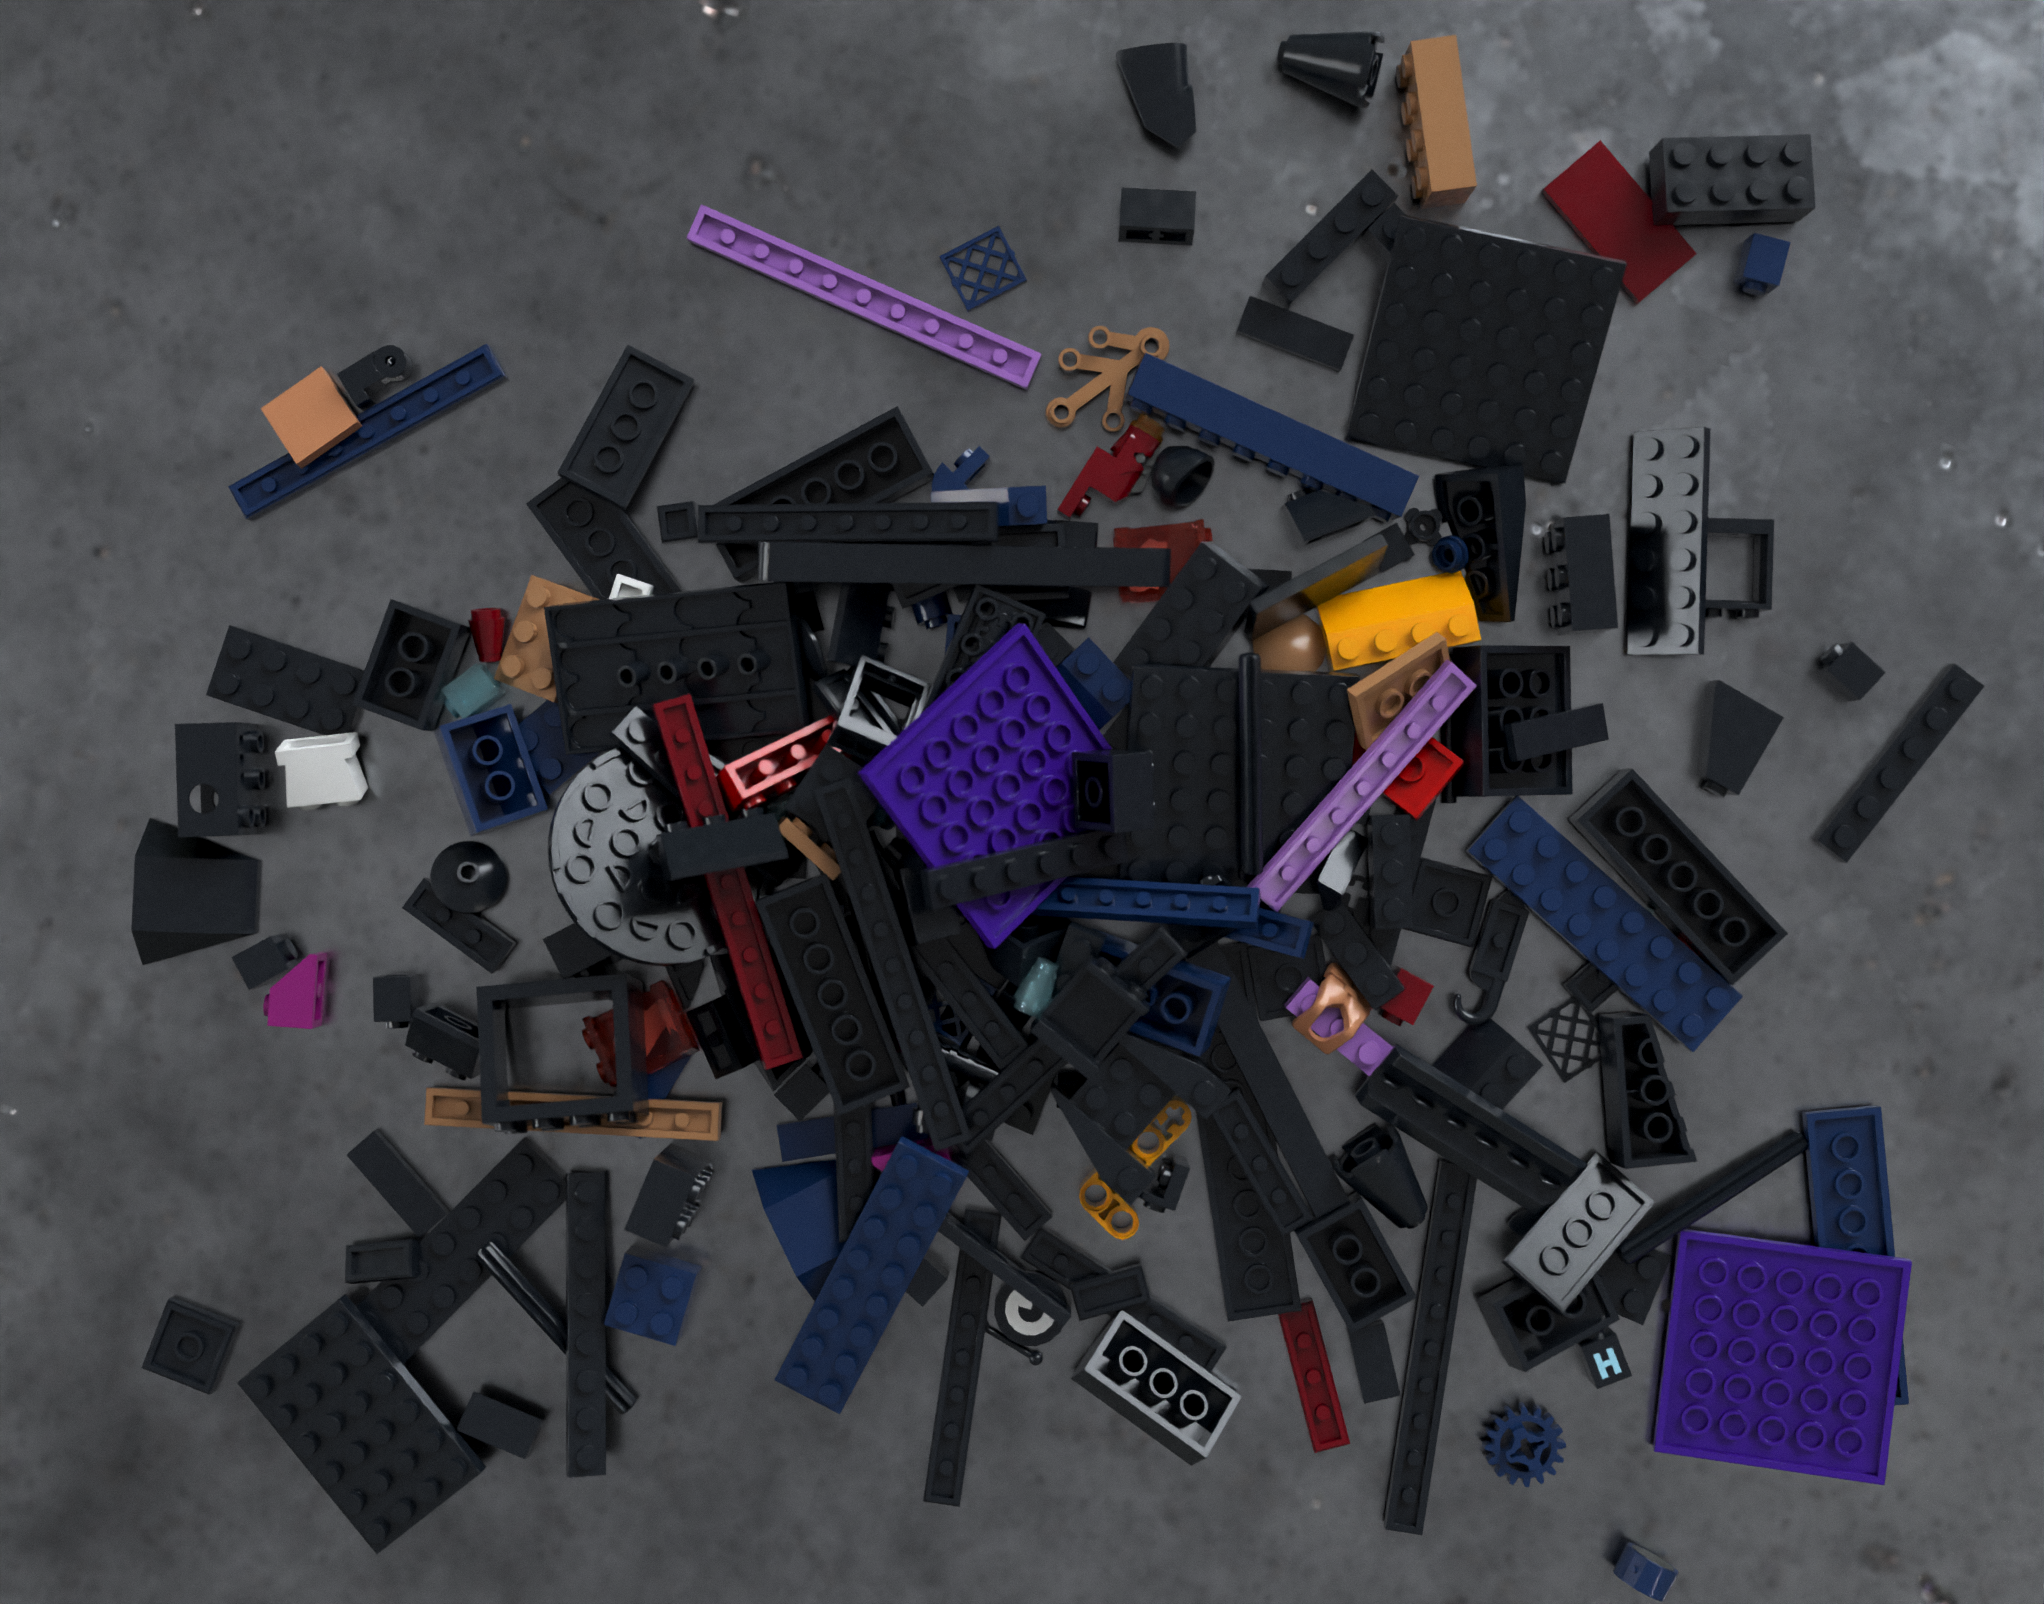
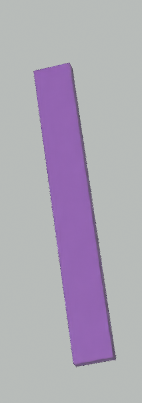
[1247,660,1477,912]

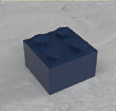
[604,1245,702,1346]

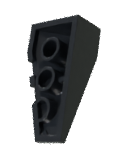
[1435,466,1526,622]

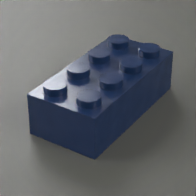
[1091,928,1231,1057]

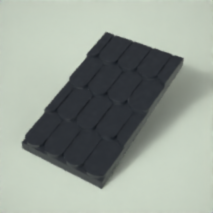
[544,582,810,755]

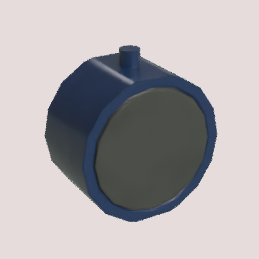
[1613,1543,1679,1602]

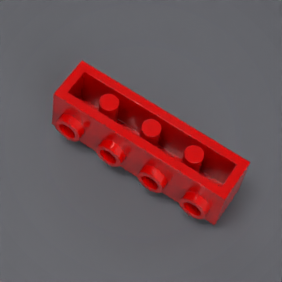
[716,715,857,813]

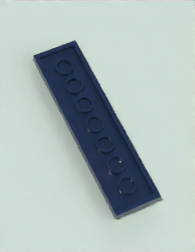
[1466,796,1743,1052]
[1802,1105,1909,1406]
[775,1136,969,1414]

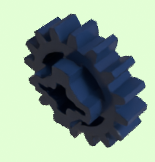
[1482,1402,1566,1487]

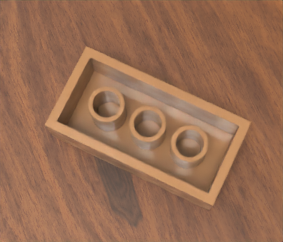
[1396,35,1477,209]

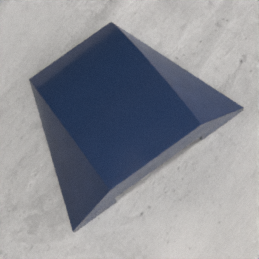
[752,1159,879,1301]

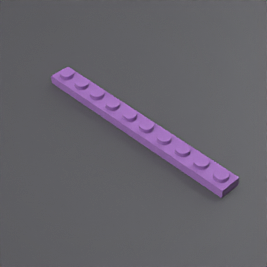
[686,204,1042,390]

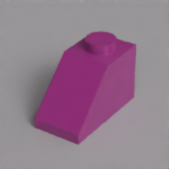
[263,952,327,1029]

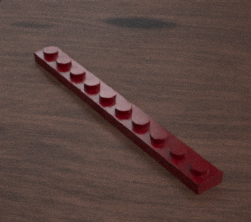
[652,694,803,1070]

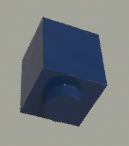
[1733,233,1791,296]

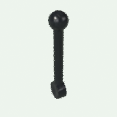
[985,1320,1043,1366]

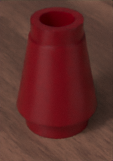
[468,608,505,662]

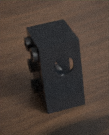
[175,722,266,837]

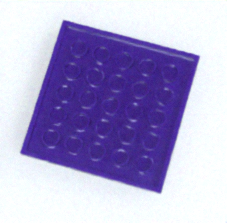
[858,624,1112,949]
[1653,1229,1912,1485]

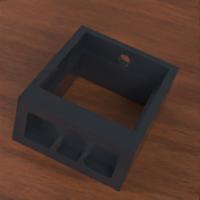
[1705,518,1774,619]
[826,655,931,762]

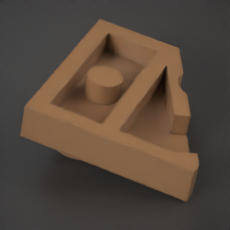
[777,816,841,880]

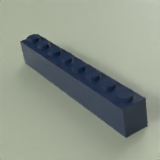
[1124,353,1419,522]

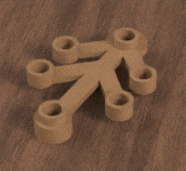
[1045,326,1169,432]

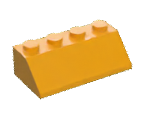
[1316,570,1481,672]

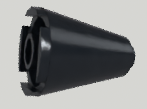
[1277,31,1385,108]
[1332,1124,1428,1229]

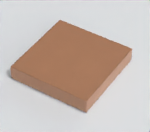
[260,366,362,469]

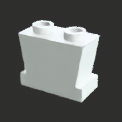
[275,732,369,810]

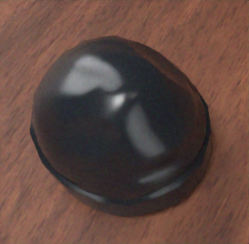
[1152,446,1215,509]

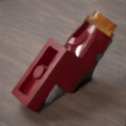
[1057,414,1165,521]

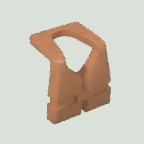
[1292,963,1373,1055]

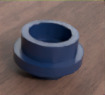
[1432,535,1469,573]

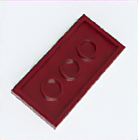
[1541,140,1697,304]

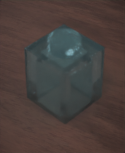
[441,663,506,719]

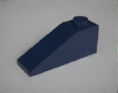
[930,486,1047,526]

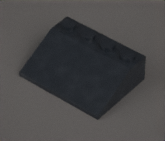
[1453,645,1573,797]

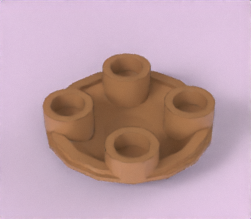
[1252,614,1327,672]

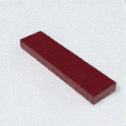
[1278,1298,1350,1453]

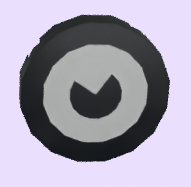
[994,1270,1068,1346]

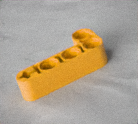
[1079,1096,1192,1240]

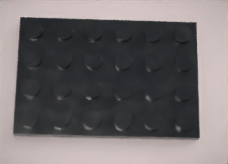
[237,1294,486,1554]

